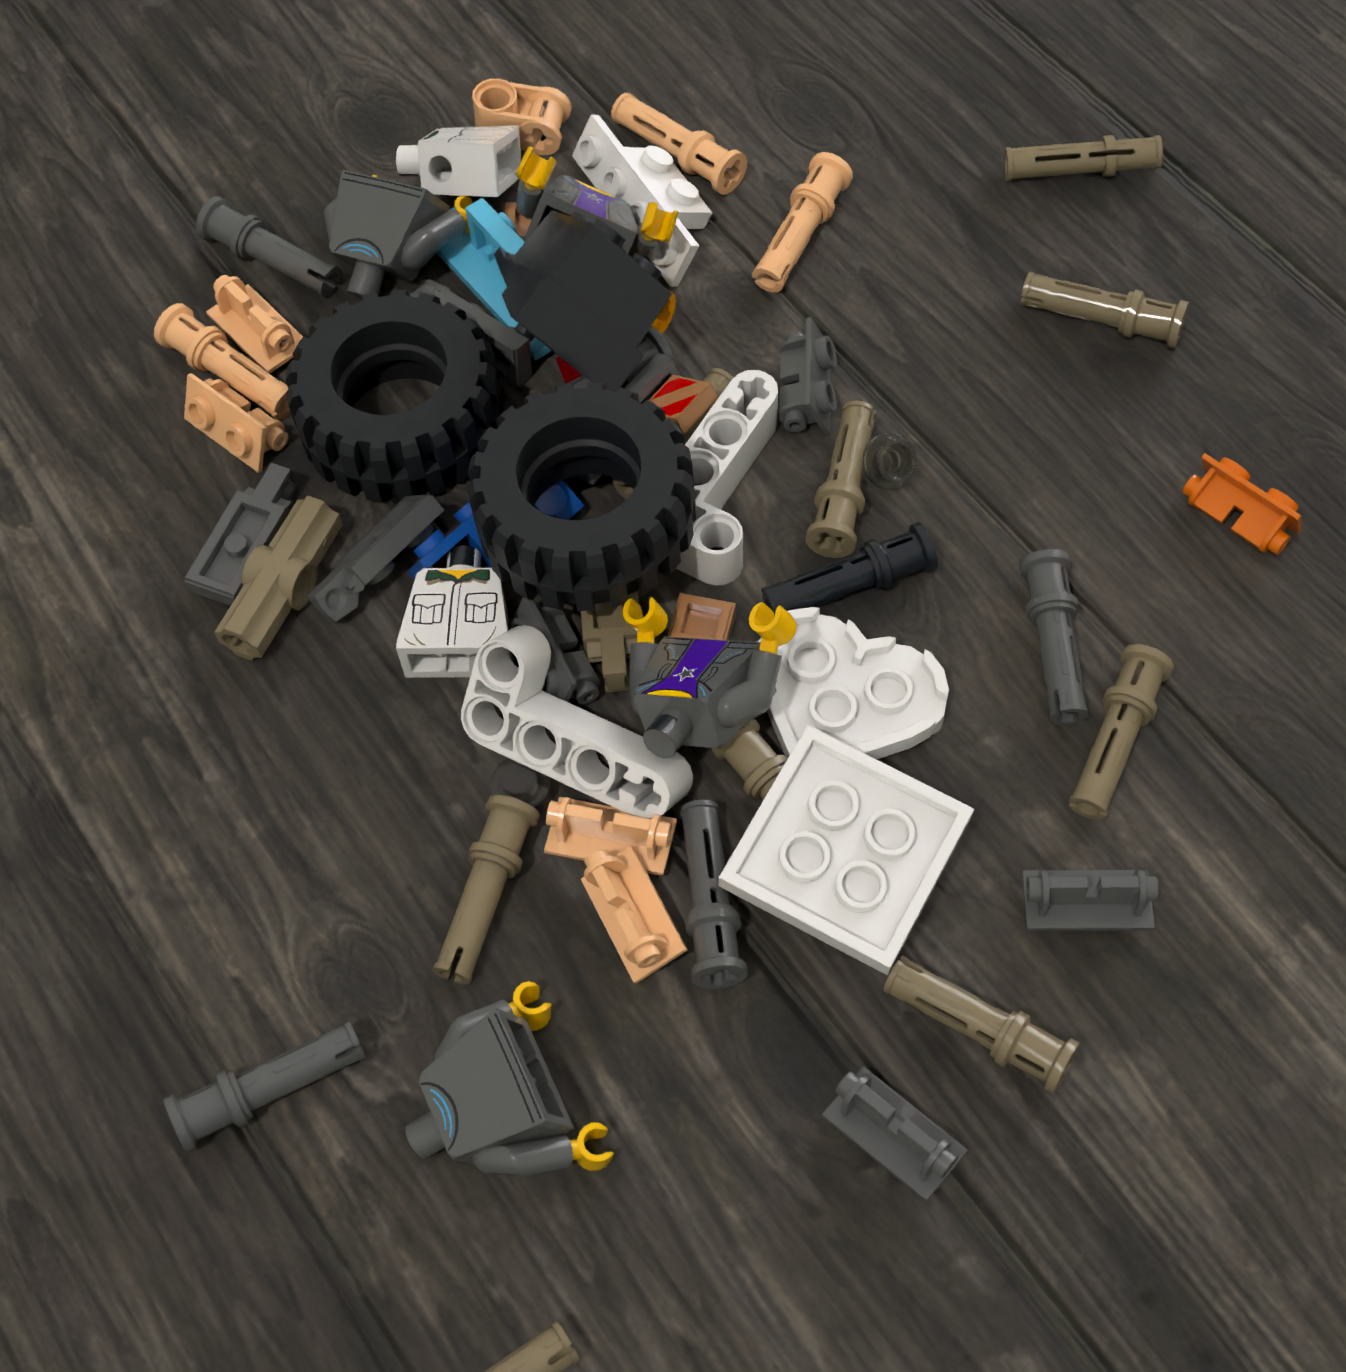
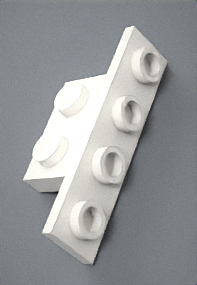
[572,115,712,287]

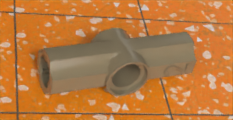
[214,496,343,661]

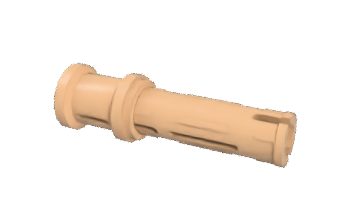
[611,93,747,195]
[752,152,853,293]
[154,303,291,420]

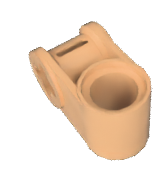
[472,79,572,155]

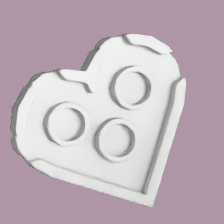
[758,607,949,759]

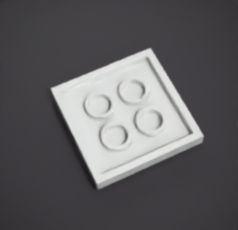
[718,725,974,975]

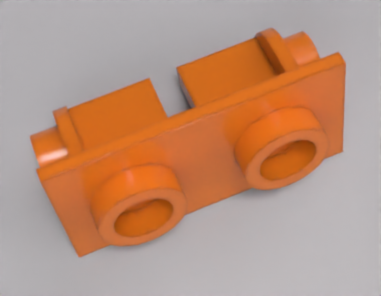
[1182,453,1302,555]

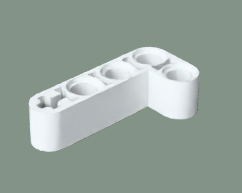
[676,370,778,585]
[461,625,693,819]

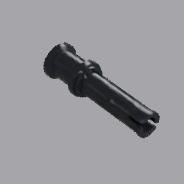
[761,522,938,615]

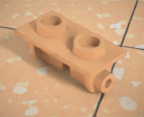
[206,275,303,374]
[184,373,289,473]
[544,797,677,876]
[581,846,688,984]

